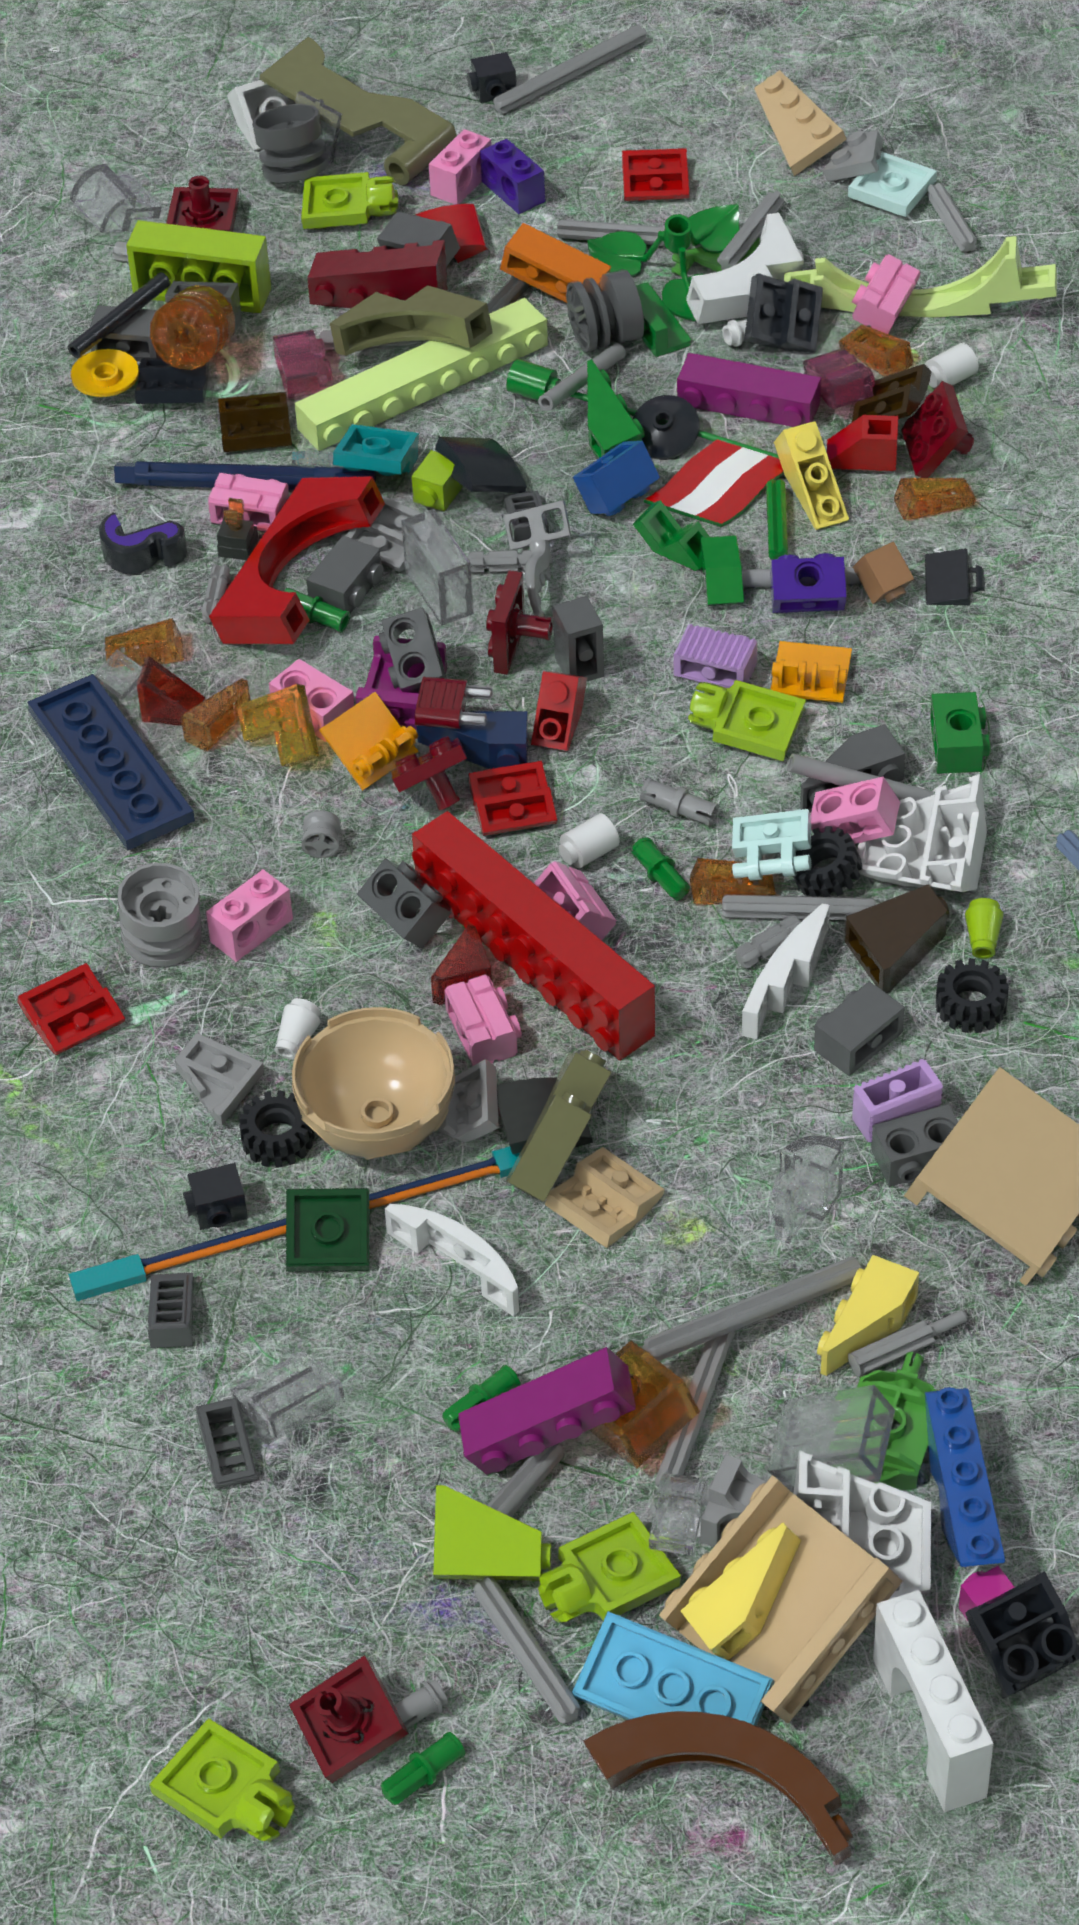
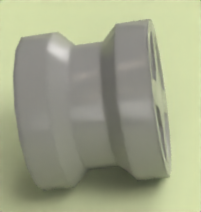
[301,810,341,858]

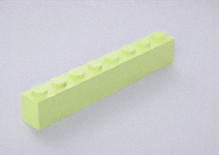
[295,298,548,451]

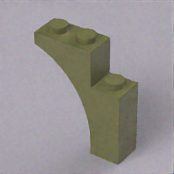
[330,285,493,356]
[505,1050,611,1202]

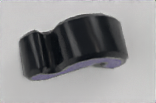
[99,512,187,574]

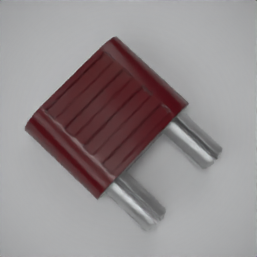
[415,676,493,729]

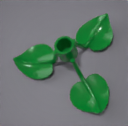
[587,204,739,321]

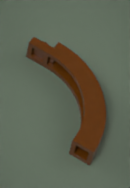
[583,1711,854,1865]

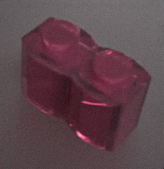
[273,330,333,399]
[803,348,875,409]

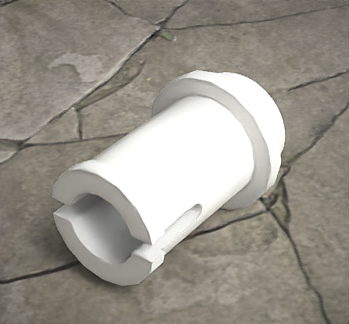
[722,319,747,347]

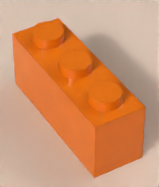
[500,223,611,303]

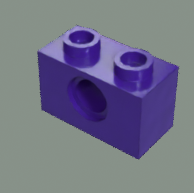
[770,553,847,613]

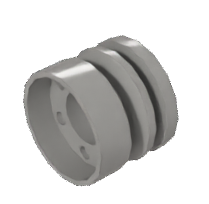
[117,863,202,967]

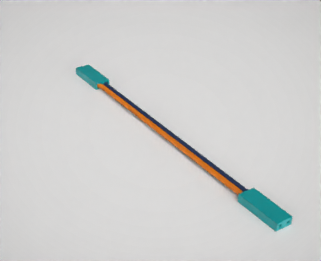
[69,1146,521,1301]

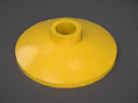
[71,349,139,397]

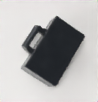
[925,548,985,606]

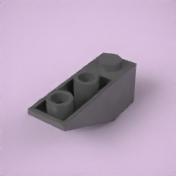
[800,724,905,812]

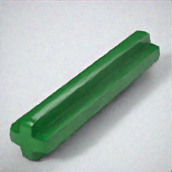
[766,479,788,560]

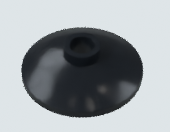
[632,395,700,460]

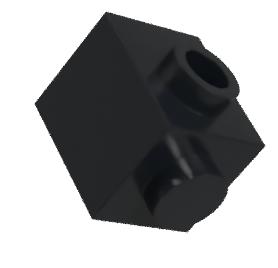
[467,52,516,103]
[183,1163,248,1230]

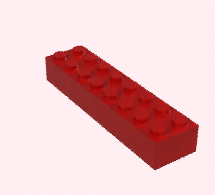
[412,811,655,1061]

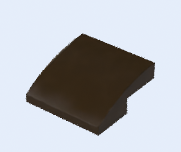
[851,364,932,423]
[218,392,292,453]

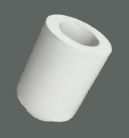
[925,343,979,389]
[559,813,620,868]

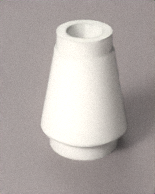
[274,998,321,1060]

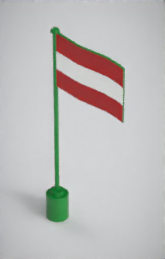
[506,359,784,527]

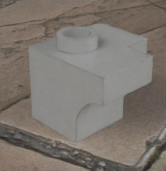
[701,1455,767,1547]

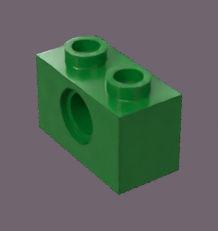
[930,692,990,774]

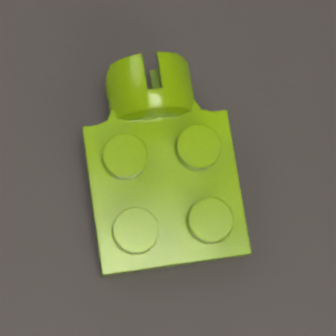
[301,172,398,229]
[688,680,806,761]
[538,1511,681,1623]
[149,1718,295,1842]

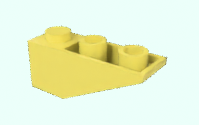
[774,421,849,530]
[817,1255,919,1376]
[680,1522,801,1661]

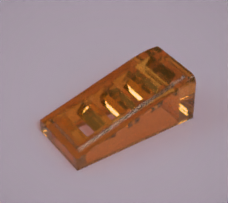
[838,325,913,377]
[894,478,976,520]
[105,618,184,669]
[181,678,251,752]
[690,858,776,905]

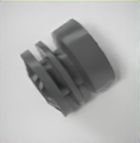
[252,104,329,182]
[566,269,644,353]

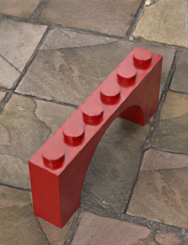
[209,476,385,644]

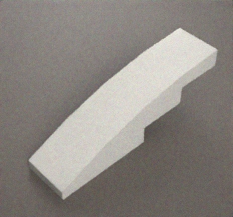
[742,903,830,1039]

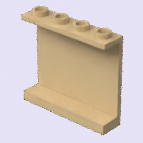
[904,1067,1079,1286]
[659,1475,903,1724]

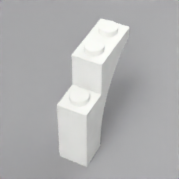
[686,213,804,324]

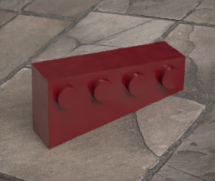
[307,240,448,308]

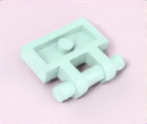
[732,809,812,881]

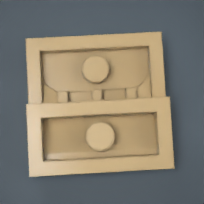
[545,1147,664,1248]

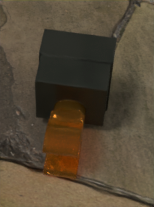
[217,498,258,560]

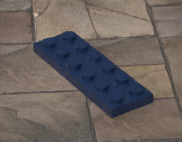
[27,674,195,851]

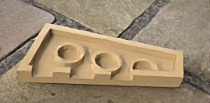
[754,70,847,176]

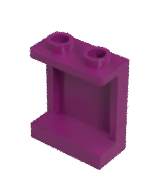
[355,635,447,730]

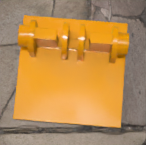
[770,641,852,703]
[319,692,419,791]

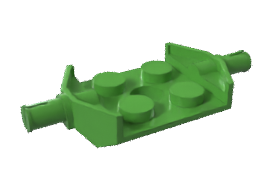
[833,1352,936,1490]

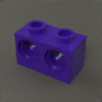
[480,138,545,214]

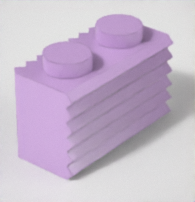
[674,624,757,688]
[852,1059,943,1142]

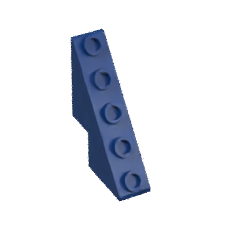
[925,1387,1005,1567]

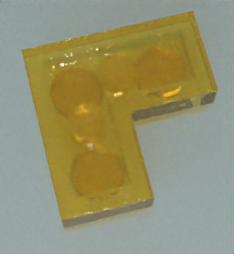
[236,684,320,767]

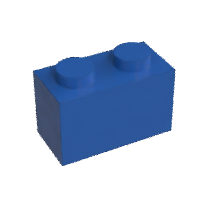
[573,441,660,516]

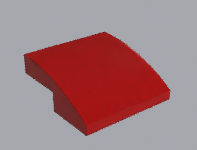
[622,148,689,201]
[415,204,487,263]
[468,761,558,836]
[17,963,125,1056]

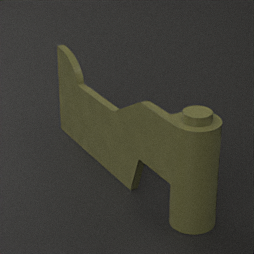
[260,37,457,185]

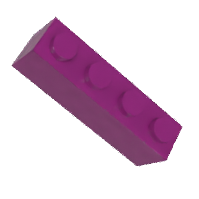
[677,353,821,427]
[458,1347,636,1475]

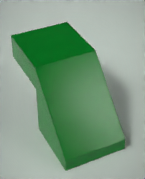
[633,500,710,571]
[700,535,744,606]

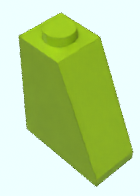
[433,1485,551,1581]

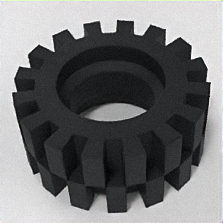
[793,826,862,897]
[936,958,1009,1033]
[239,1090,314,1168]

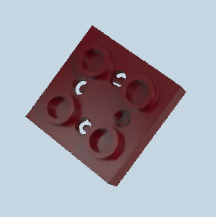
[166,176,240,232]
[901,381,974,480]
[486,570,553,675]
[391,736,467,811]
[289,1655,409,1783]

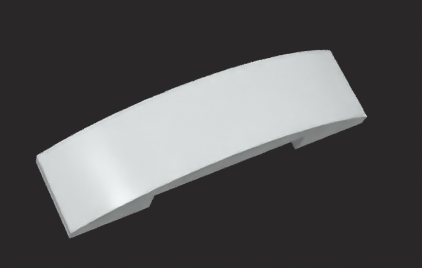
[385,1204,519,1317]

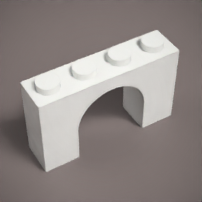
[873,1590,993,1812]

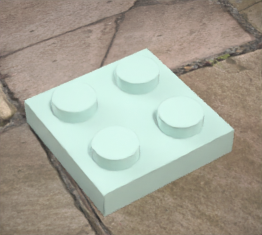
[848,152,937,217]

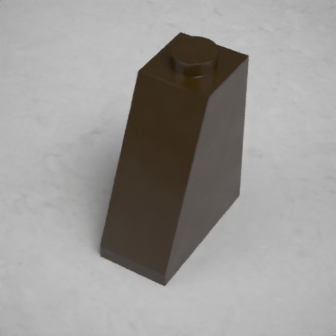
[845,885,949,993]

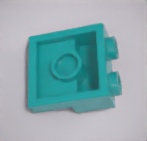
[333,424,419,476]

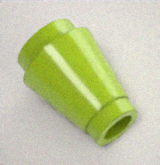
[965,898,1004,959]

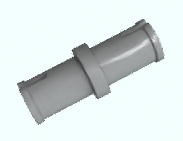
[640,778,719,826]

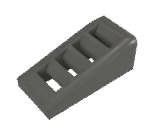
[503,491,549,542]
[148,1272,194,1348]
[196,1397,258,1489]

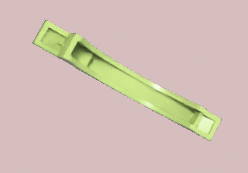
[784,236,1057,317]

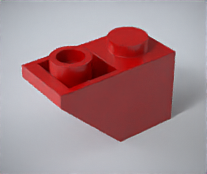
[826,415,898,471]
[531,671,587,751]

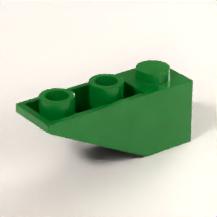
[587,359,644,459]

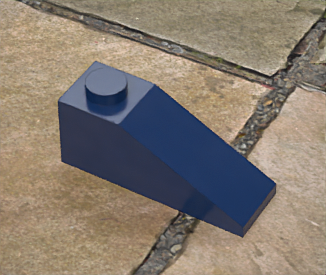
[416,711,529,769]

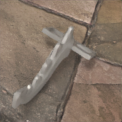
[503,500,571,617]

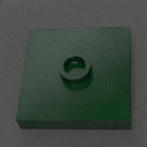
[286,1188,370,1272]

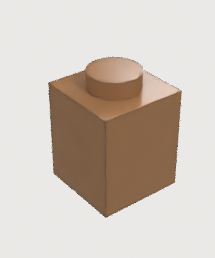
[853,541,914,604]

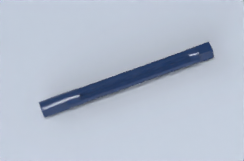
[114,461,376,490]

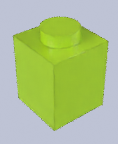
[412,450,463,512]

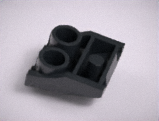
[965,1571,1079,1699]

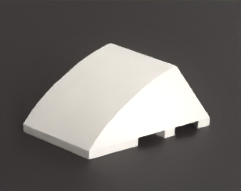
[857,774,987,892]
[794,1451,931,1600]

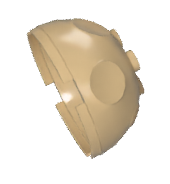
[292,1007,455,1160]

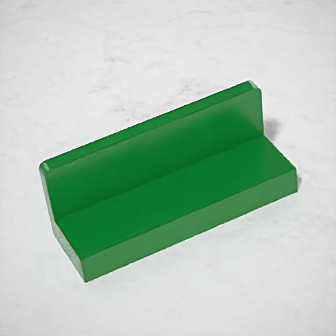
[621,269,691,357]

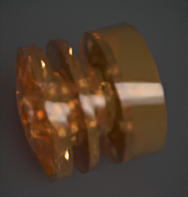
[150,285,235,370]

